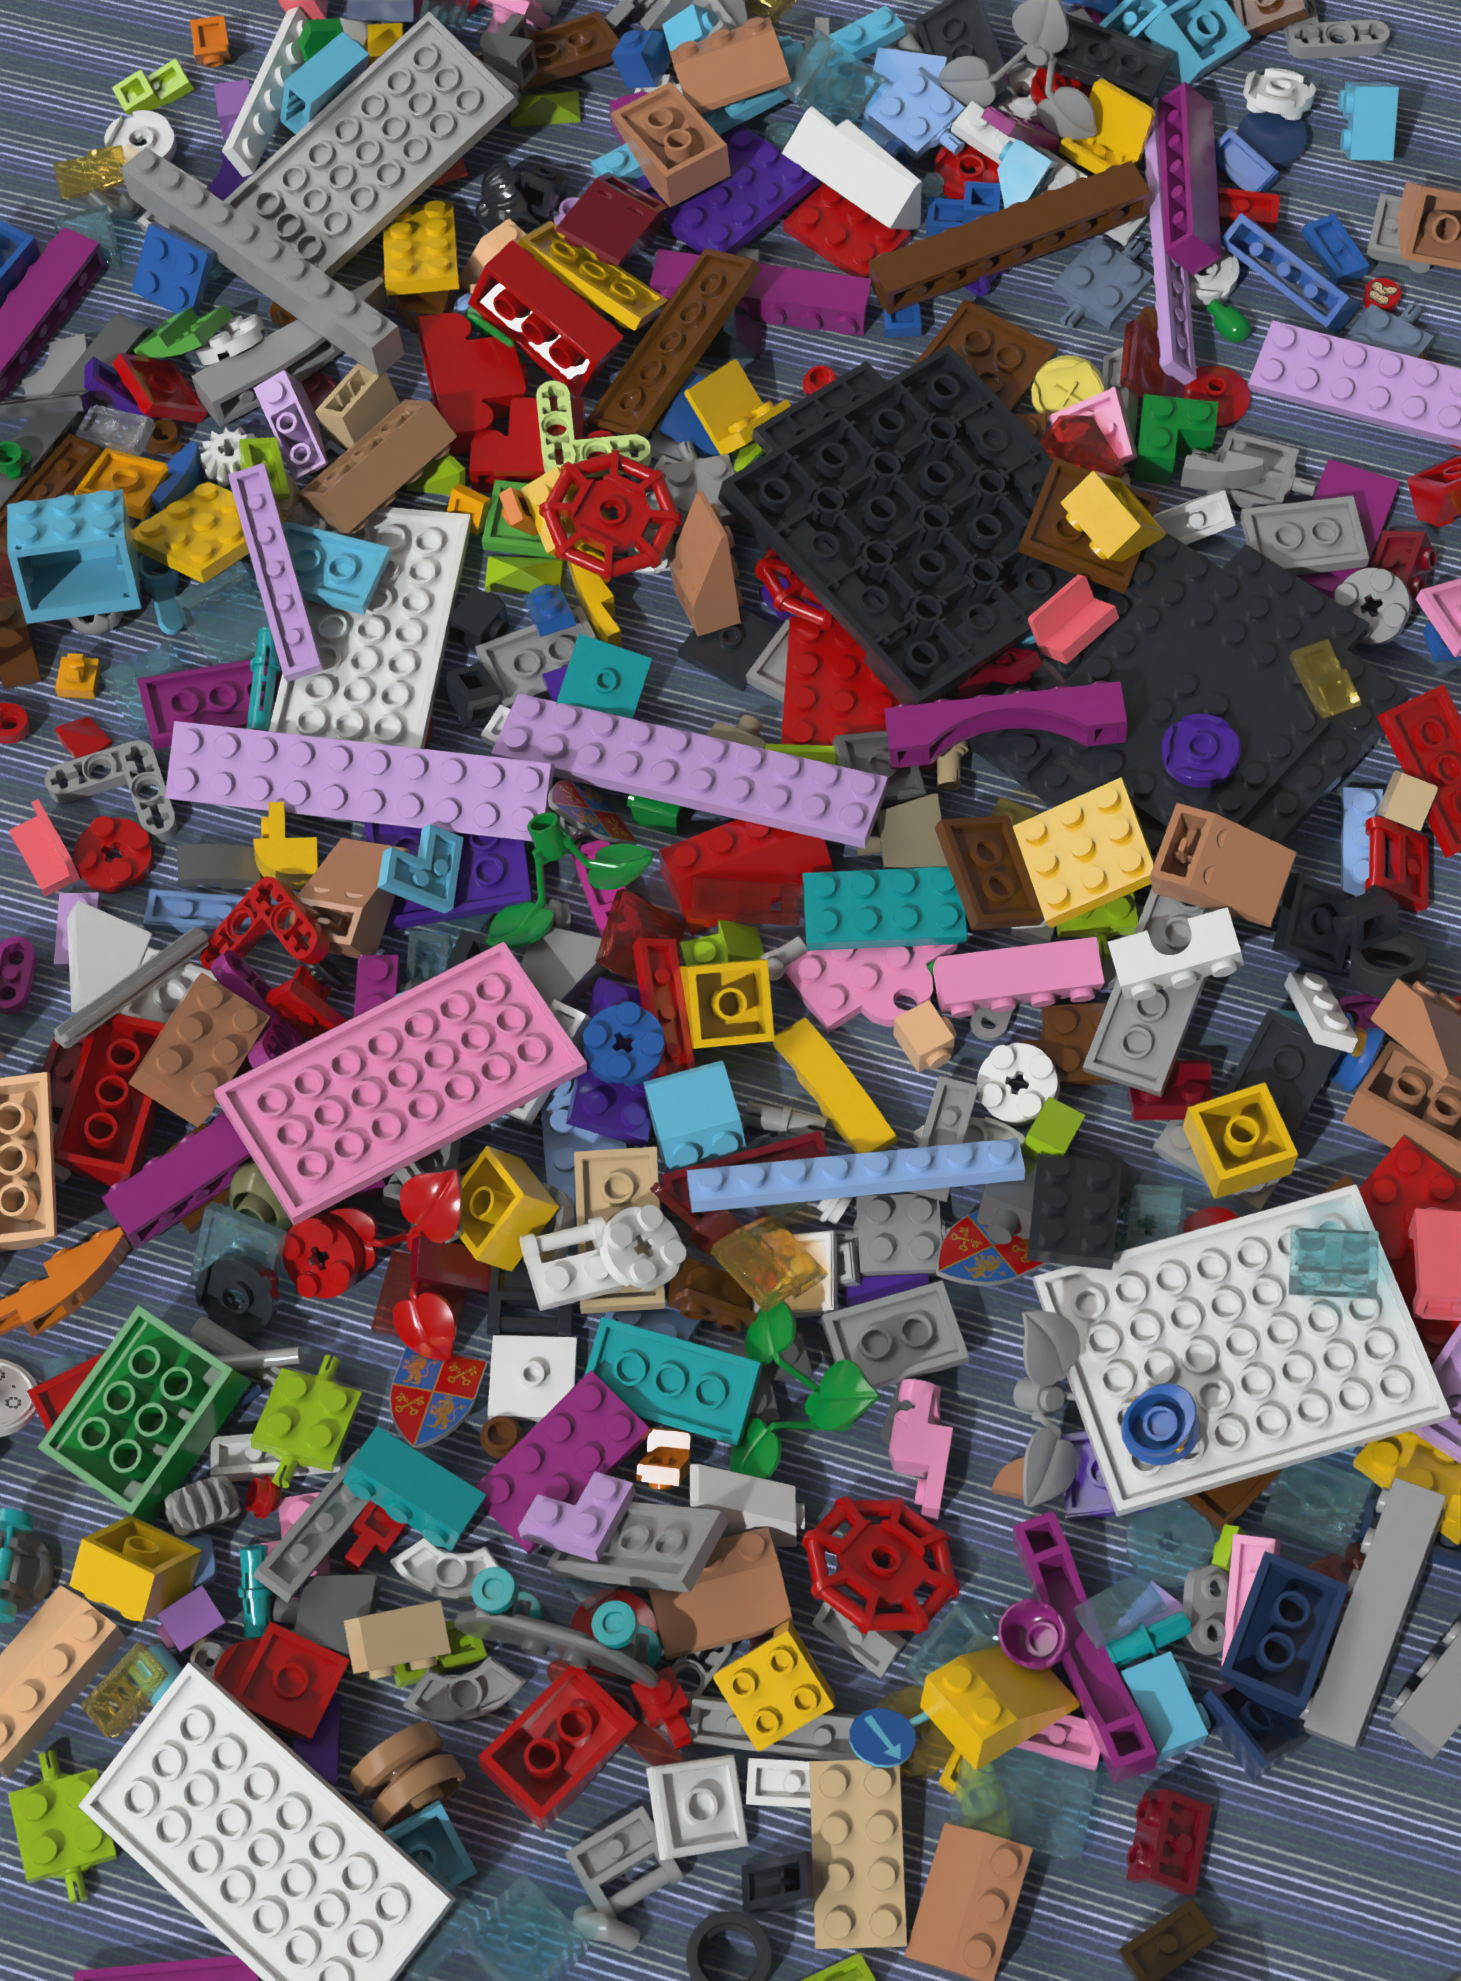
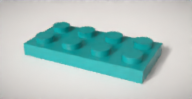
[803,867,967,951]
[584,1317,764,1446]

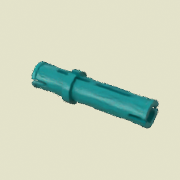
[246,627,281,731]

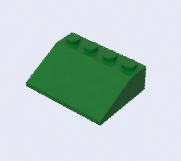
[37,1305,251,1525]

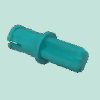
[1104,1611,1193,1670]

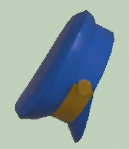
[1329,1013,1387,1093]
[1121,1383,1200,1466]

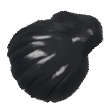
[476,160,544,230]

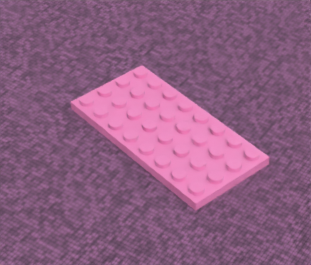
[214,942,587,1225]

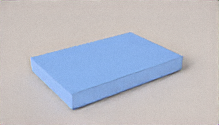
[861,47,947,158]

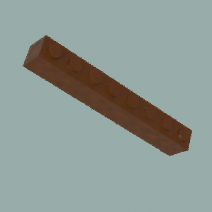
[869,160,1151,315]

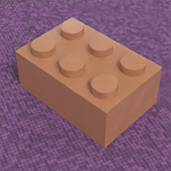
[128,972,271,1128]

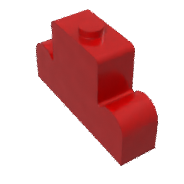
[418,313,528,455]
[469,397,621,492]

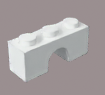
[1108,907,1244,1000]

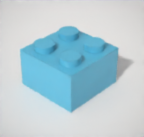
[1144,0,1252,85]

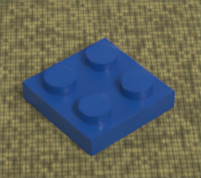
[131,223,215,316]

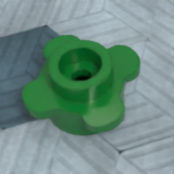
[0,441,32,480]

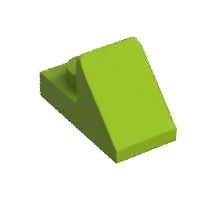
[680,920,765,966]

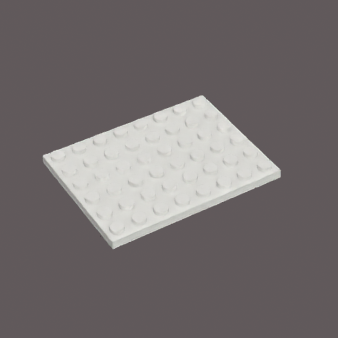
[1033,1184,1451,1517]

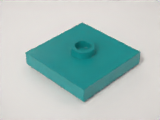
[556,634,652,719]

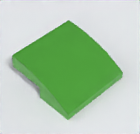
[133,304,233,357]

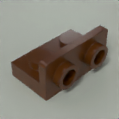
[666,1257,758,1333]

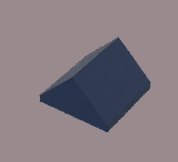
[1201,1682,1308,1782]

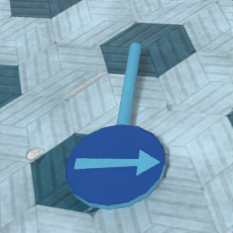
[849,1708,930,1768]

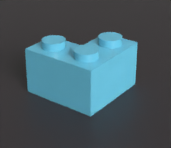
[1338,82,1399,161]

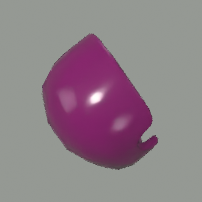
[997,1598,1070,1670]

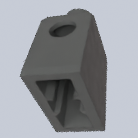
[977,1155,1037,1244]
[273,1574,381,1664]

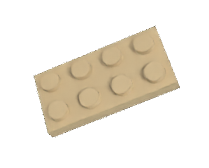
[574,1147,665,1314]
[809,1760,907,1949]

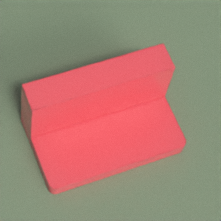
[1028,574,1119,664]
[9,799,80,897]

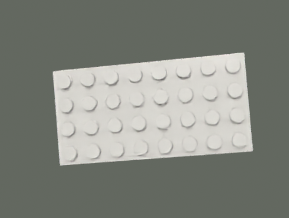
[268,507,472,749]
[78,1662,456,1981]

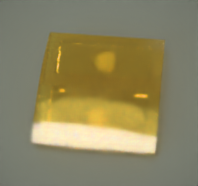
[711,1215,828,1313]

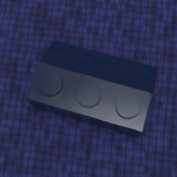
[1219,1551,1349,1720]

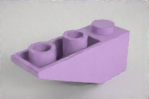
[253,370,328,482]

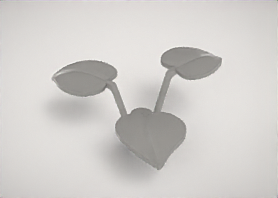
[939,0,1098,140]
[1013,1311,1080,1507]

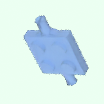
[865,67,965,160]

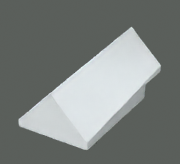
[782,106,921,230]

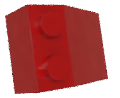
[478,1665,638,1832]

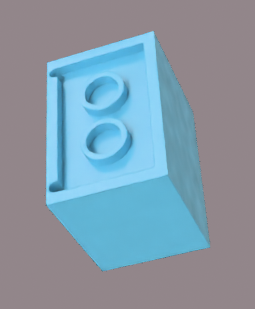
[7,489,141,624]

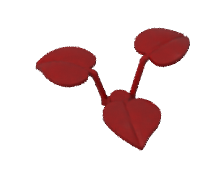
[327,1169,463,1361]

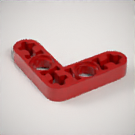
[200,876,329,970]

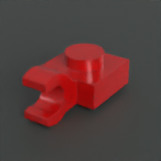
[342,1500,407,1573]
[630,1666,692,1750]

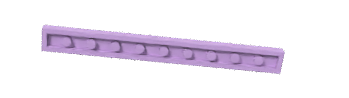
[1144,96,1197,385]

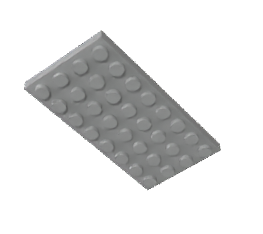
[223,12,519,278]

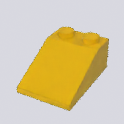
[920,1645,1080,1771]

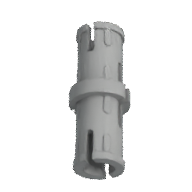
[743,1100,828,1140]

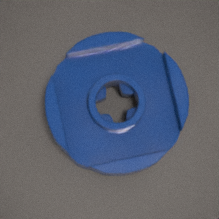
[583,1001,665,1086]

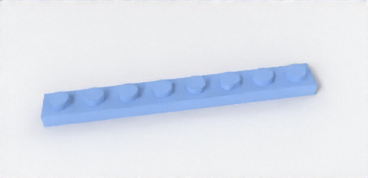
[687,1138,1025,1213]

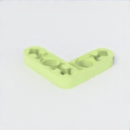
[536,381,651,478]

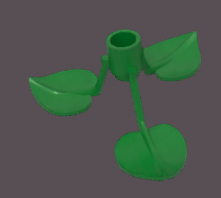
[485,812,654,948]
[730,1296,881,1480]

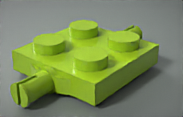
[1056,892,1138,962]
[251,1355,362,1488]
[8,1750,117,1904]

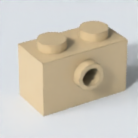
[315,363,400,449]
[344,1600,451,1680]

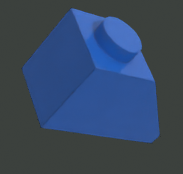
[611,30,672,89]

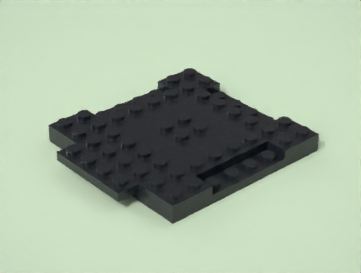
[718,344,1109,705]
[967,531,1410,861]

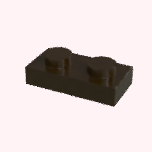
[1116,1898,1219,1981]

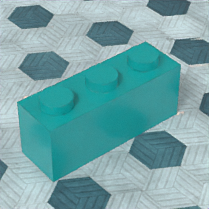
[342,1426,486,1552]

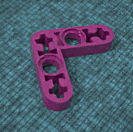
[210,950,306,1069]

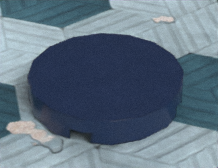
[1237,111,1307,170]

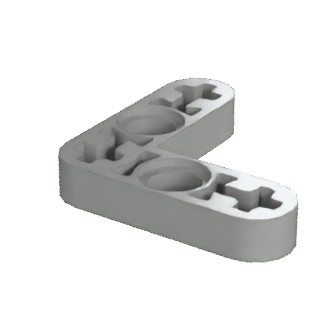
[1284,0,1390,59]
[45,740,178,843]

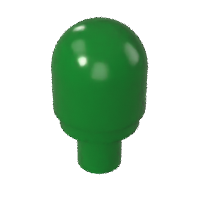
[1206,299,1251,344]

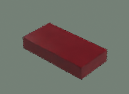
[409,1236,491,1295]

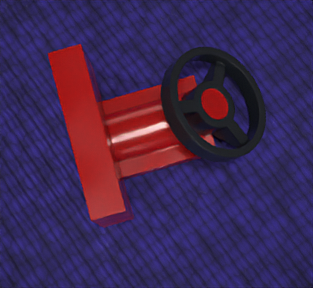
[264,946,349,1040]

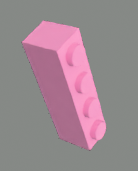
[933,937,1105,1018]

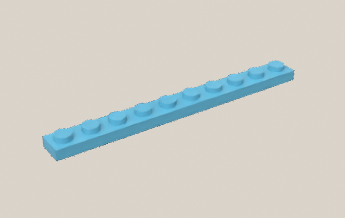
[591,5,906,183]

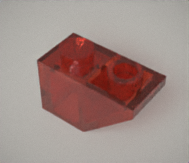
[1040,415,1127,479]

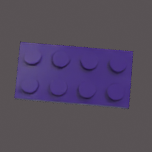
[566,977,653,1148]

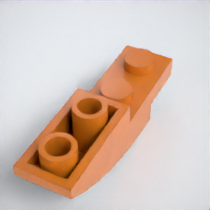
[0,1227,131,1338]

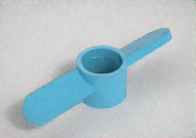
[138,516,183,635]

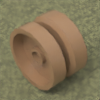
[348,1721,466,1832]

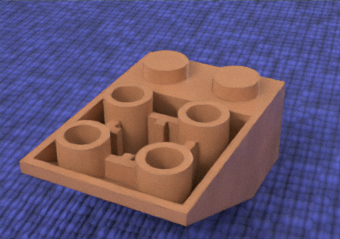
[669,490,743,636]
[1150,803,1297,927]
[286,838,410,959]

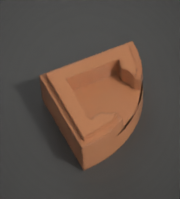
[991,1457,1024,1500]

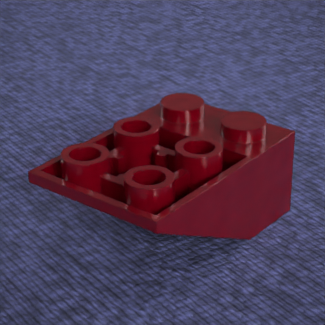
[555,172,669,266]

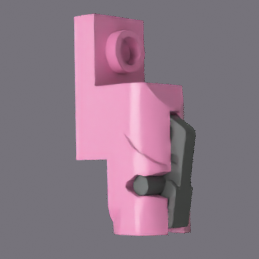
[880,1379,953,1522]

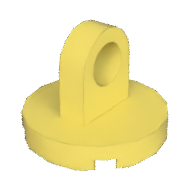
[1031,355,1106,422]

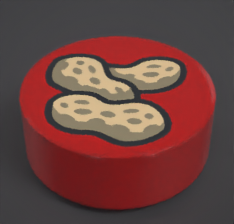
[1363,278,1401,313]

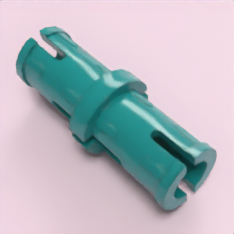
[238,1544,274,1637]

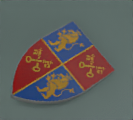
[548,780,638,845]
[936,1211,1051,1286]
[389,1346,487,1450]

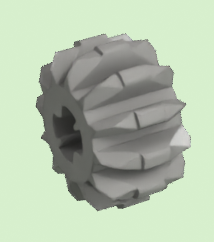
[164,1475,241,1536]

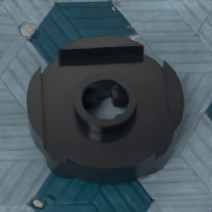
[195,1253,279,1338]

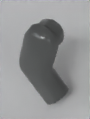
[87,189,139,220]

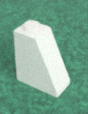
[67,900,152,1014]
[690,1464,805,1547]

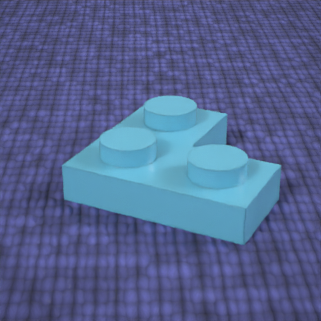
[377,824,463,913]

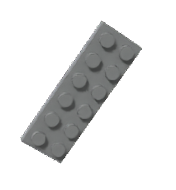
[1083,888,1213,1097]

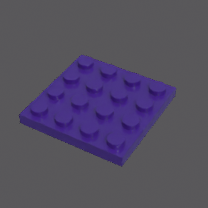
[630,124,819,255]
[364,822,534,932]

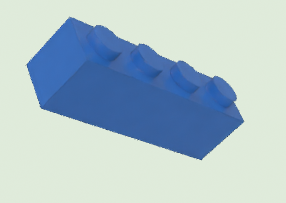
[1220,213,1361,334]

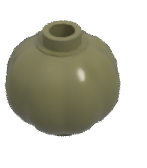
[229,1160,293,1233]

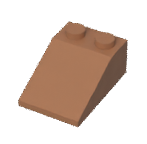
[610,82,731,208]
[1370,978,1461,1088]

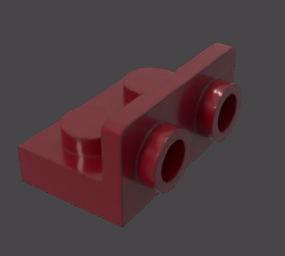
[1367,531,1437,614]
[1127,1060,1214,1121]
[1126,1789,1212,1896]

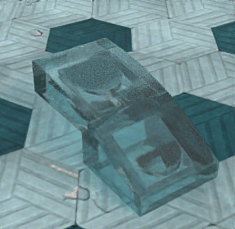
[1072,1571,1168,1650]

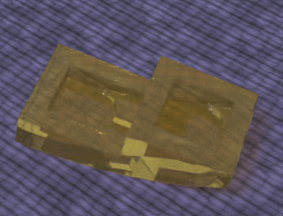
[53,145,126,201]
[1290,639,1361,719]

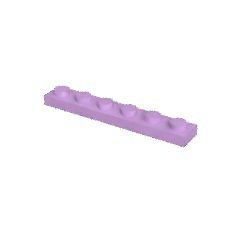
[228,463,324,682]

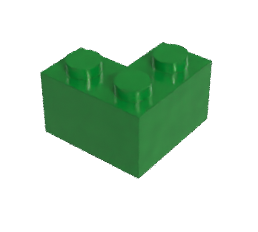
[1133,394,1218,485]

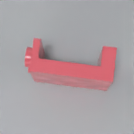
[1408,1207,1461,1321]

